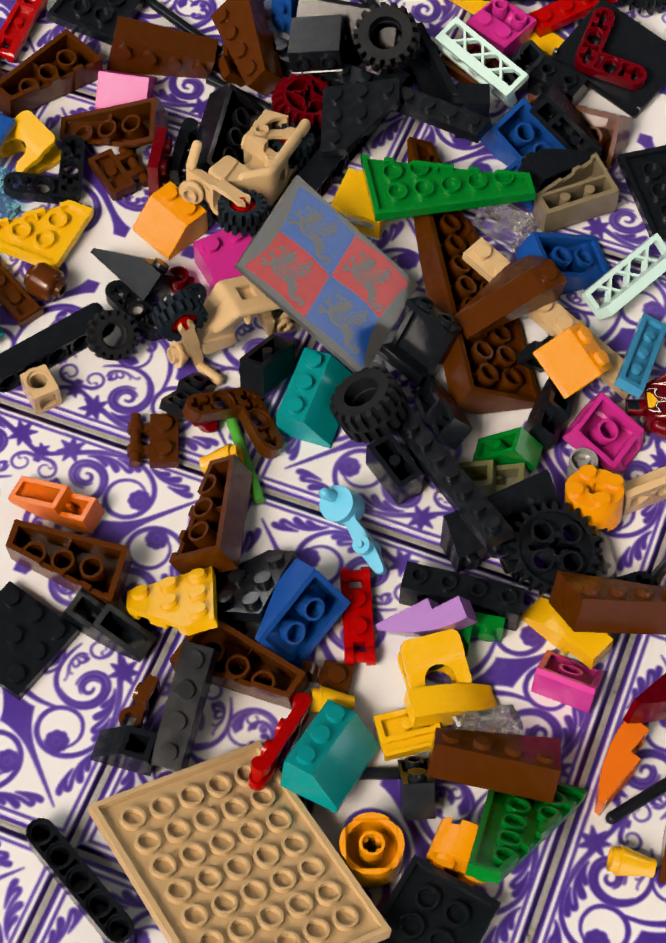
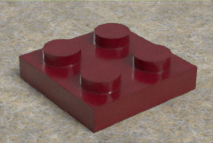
[147,126,172,197]

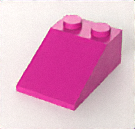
[193,230,252,289]

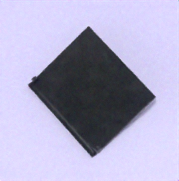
[550,0,666,119]

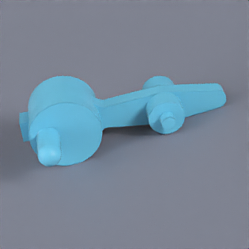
[319,484,387,575]

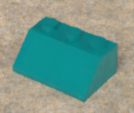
[276,347,352,448]
[280,699,380,813]

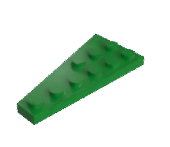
[361,154,536,222]
[465,782,588,884]

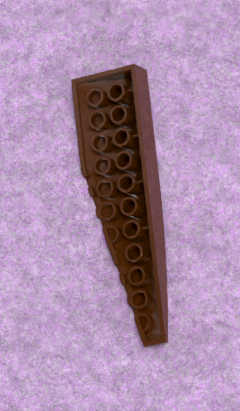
[407,137,539,414]

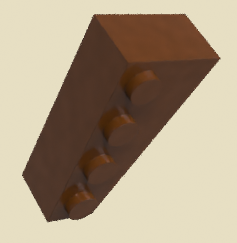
[211,0,283,97]
[549,571,666,635]
[169,619,309,709]

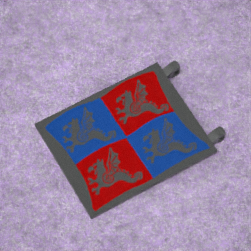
[234,175,425,372]

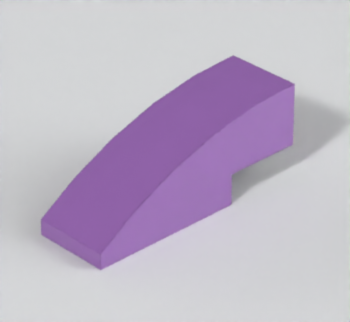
[375,596,478,637]

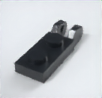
[168,117,198,187]

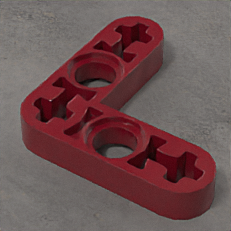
[574,7,647,91]

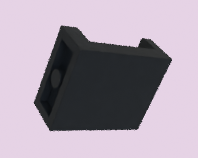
[377,296,463,387]

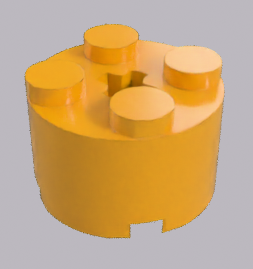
[564,464,624,534]
[339,812,405,888]
[426,817,486,887]

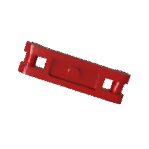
[0,0,48,64]
[340,567,376,666]
[248,692,312,791]

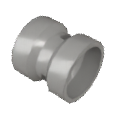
[566,447,598,479]

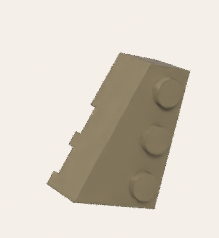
[532,152,620,233]

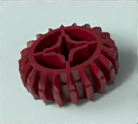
[271,72,331,135]

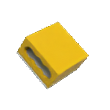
[331,168,389,240]

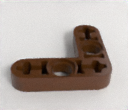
[182,387,284,459]

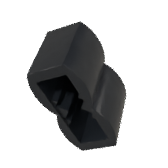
[496,40,544,86]

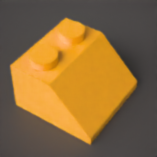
[133,181,208,261]
[533,321,613,399]

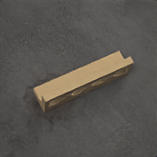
[622,466,666,516]

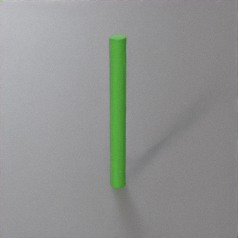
[223,405,266,505]

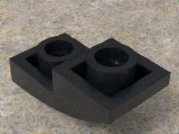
[159,373,216,421]

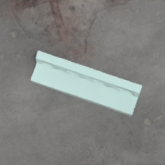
[435,17,529,108]
[580,233,666,321]

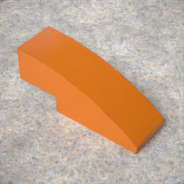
[8,476,105,535]
[594,721,650,816]

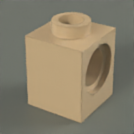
[19,364,63,415]

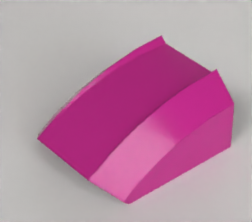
[562,392,645,472]

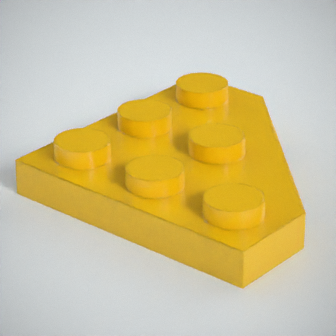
[0,200,94,269]
[126,566,218,636]

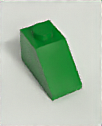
[472,427,543,471]

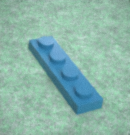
[614,313,666,398]

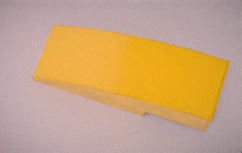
[521,597,614,670]
[404,683,500,728]

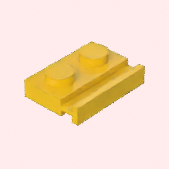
[373,708,441,761]

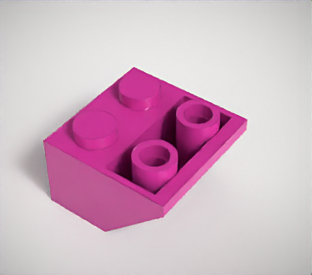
[466,0,537,62]

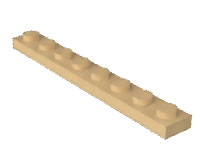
[462,237,631,400]

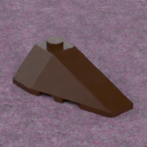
[527,94,634,168]
[60,97,169,148]
[454,255,567,340]

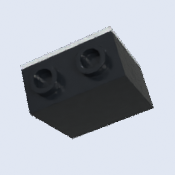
[288,14,346,74]

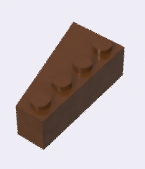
[106,16,218,79]
[0,29,103,118]
[169,454,253,575]
[5,519,133,608]
[426,727,561,803]

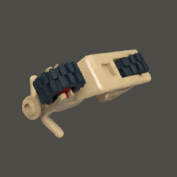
[179,109,314,236]
[151,276,302,385]

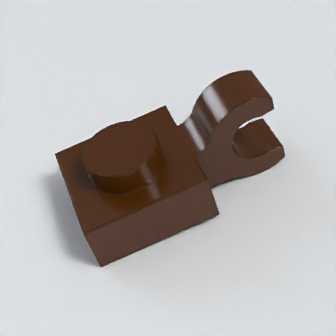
[215,44,246,87]
[300,660,355,694]
[119,674,161,729]

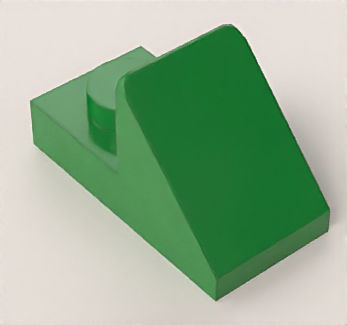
[458,611,506,656]

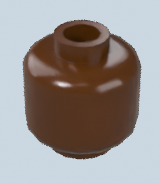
[24,262,67,303]

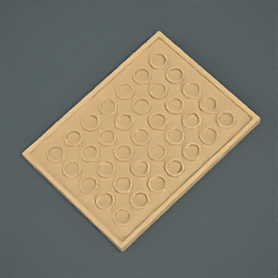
[88,741,392,943]

